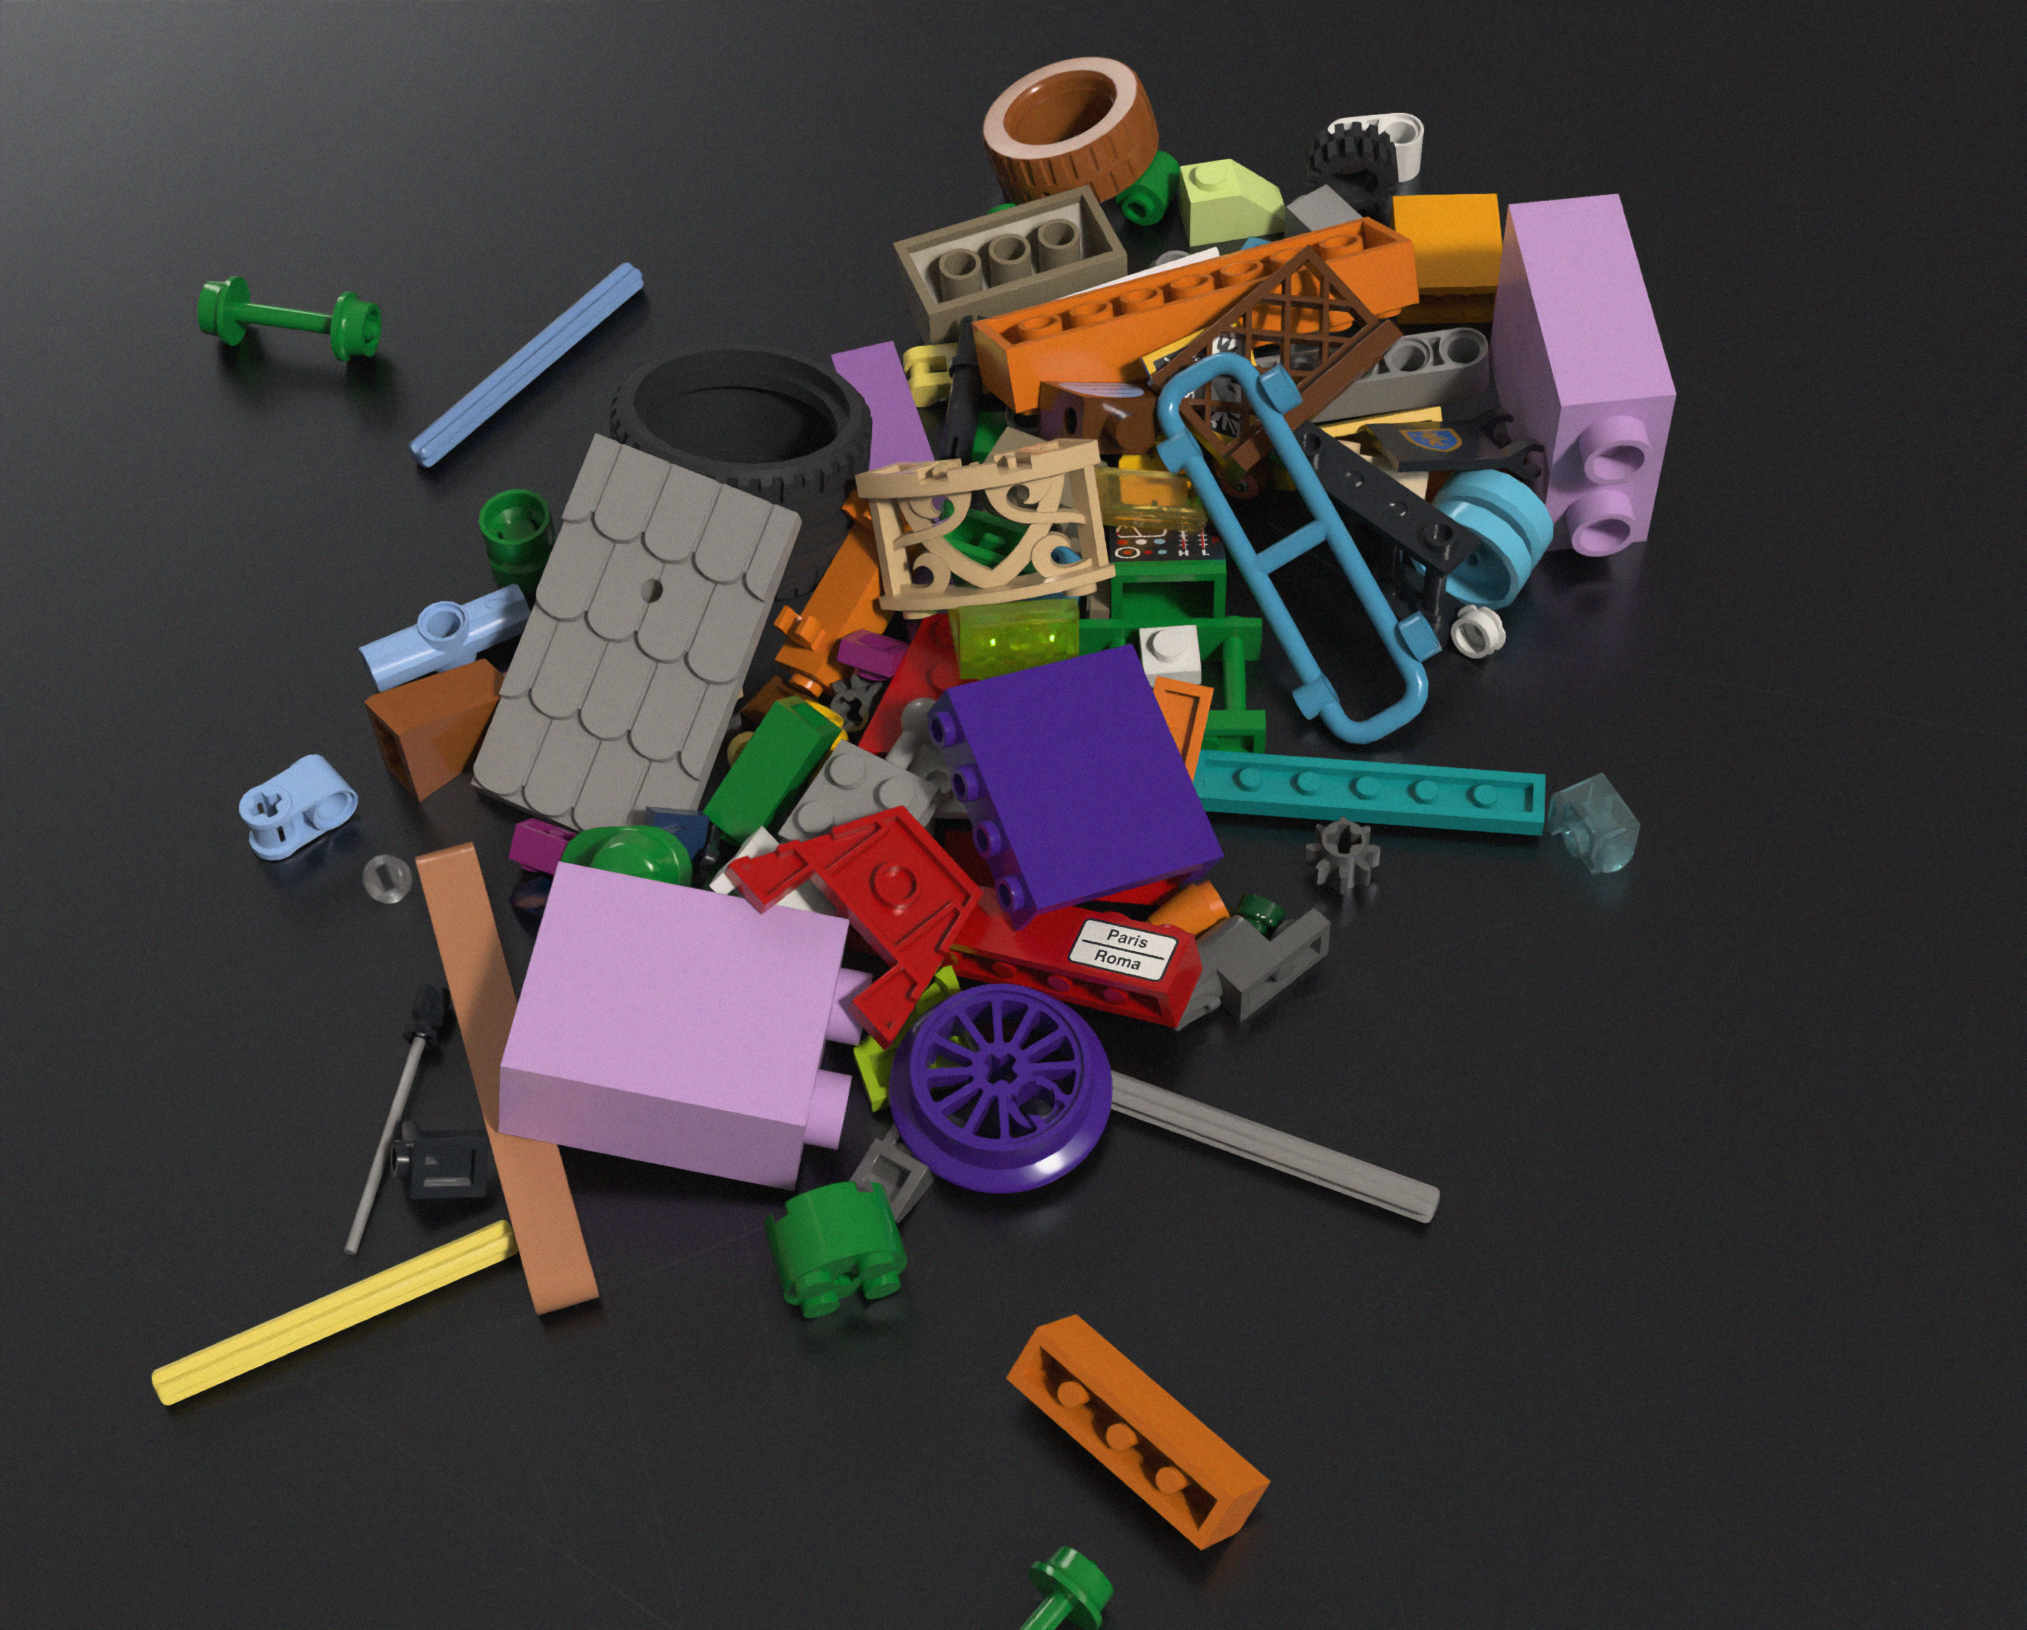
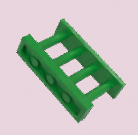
[1042,616,1266,754]

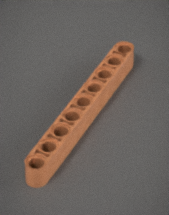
[415,841,600,1316]

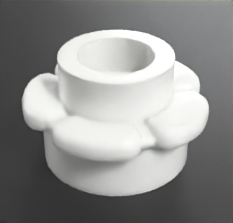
[1451,604,1506,658]

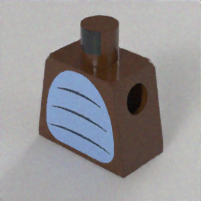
[1037,381,1158,454]

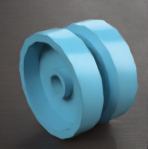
[1410,469,1553,610]

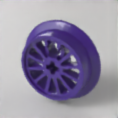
[888,984,1113,1193]

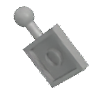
[778,698,944,844]

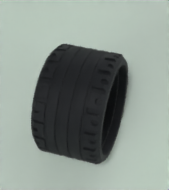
[610,343,873,602]

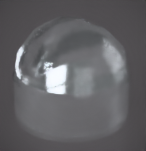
[362,854,412,903]

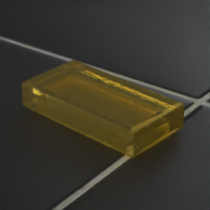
[1094,466,1208,532]

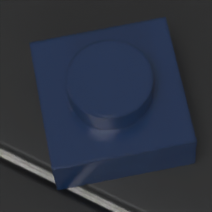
[643,806,710,874]

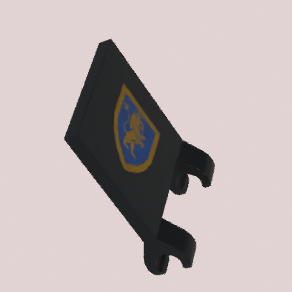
[1364,407,1544,479]

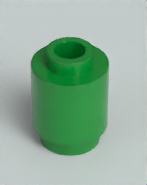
[1116,151,1180,225]

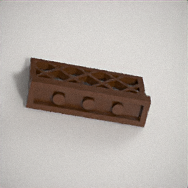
[1147,244,1403,489]

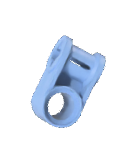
[239,754,358,861]

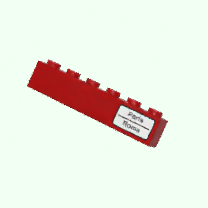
[834,884,1203,1028]

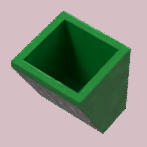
[1108,502,1226,619]

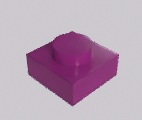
[837,628,910,681]

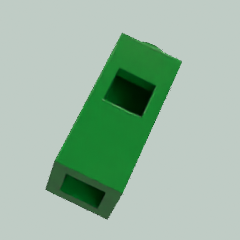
[703,695,842,847]

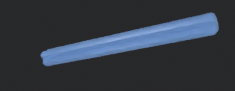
[408,262,644,468]

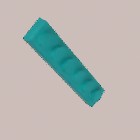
[1193,749,1545,836]

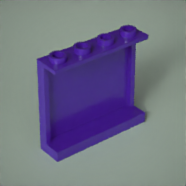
[926,644,1225,931]

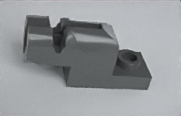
[1160,908,1331,1033]

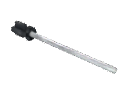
[344,983,451,1255]

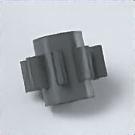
[826,673,891,744]
[1305,817,1380,894]

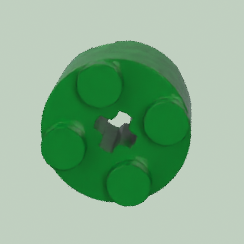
[763,1181,908,1318]

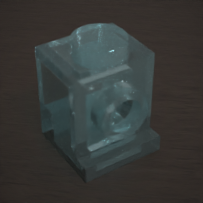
[1546,772,1641,875]

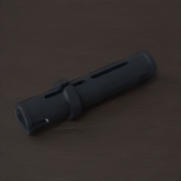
[938,315,987,466]

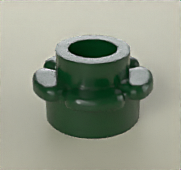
[1228,893,1286,940]

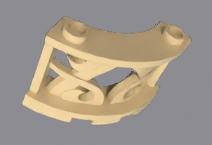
[855,438,1116,619]

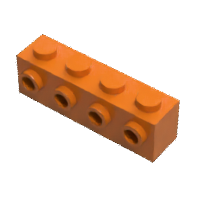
[1006,1314,1271,1550]

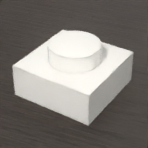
[1139,625,1201,688]

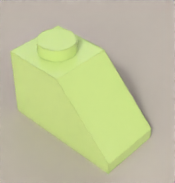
[1179,159,1286,247]

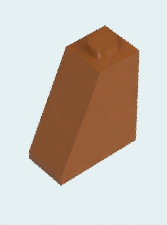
[364,658,508,802]

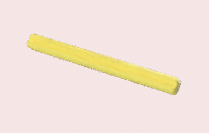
[151,1220,519,1405]

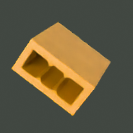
[1390,194,1503,324]

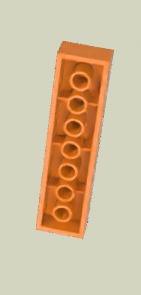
[971,217,1420,415]

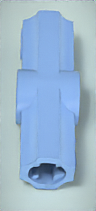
[359,584,531,693]

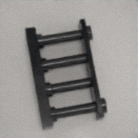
[1265,420,1481,656]

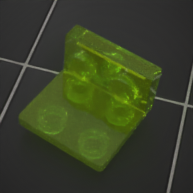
[948,598,1079,680]

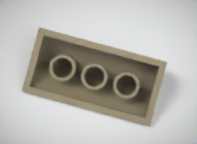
[893,185,1127,345]

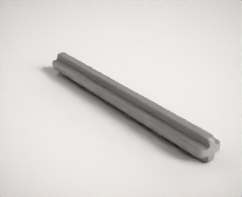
[1111,1070,1440,1223]

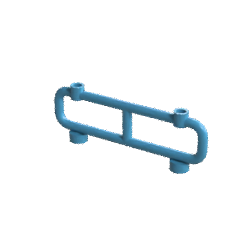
[1156,352,1442,745]

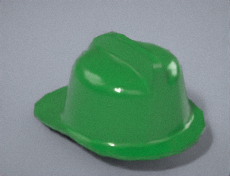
[562,825,693,888]

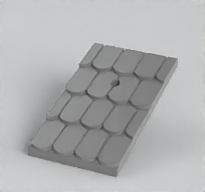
[470,433,802,834]

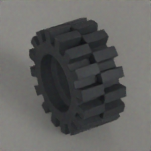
[1304,122,1399,215]

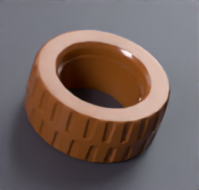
[982,56,1159,206]

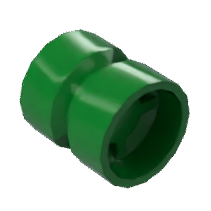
[478,489,556,593]

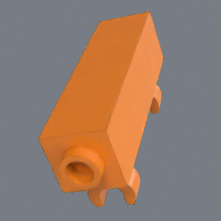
[773,490,937,699]

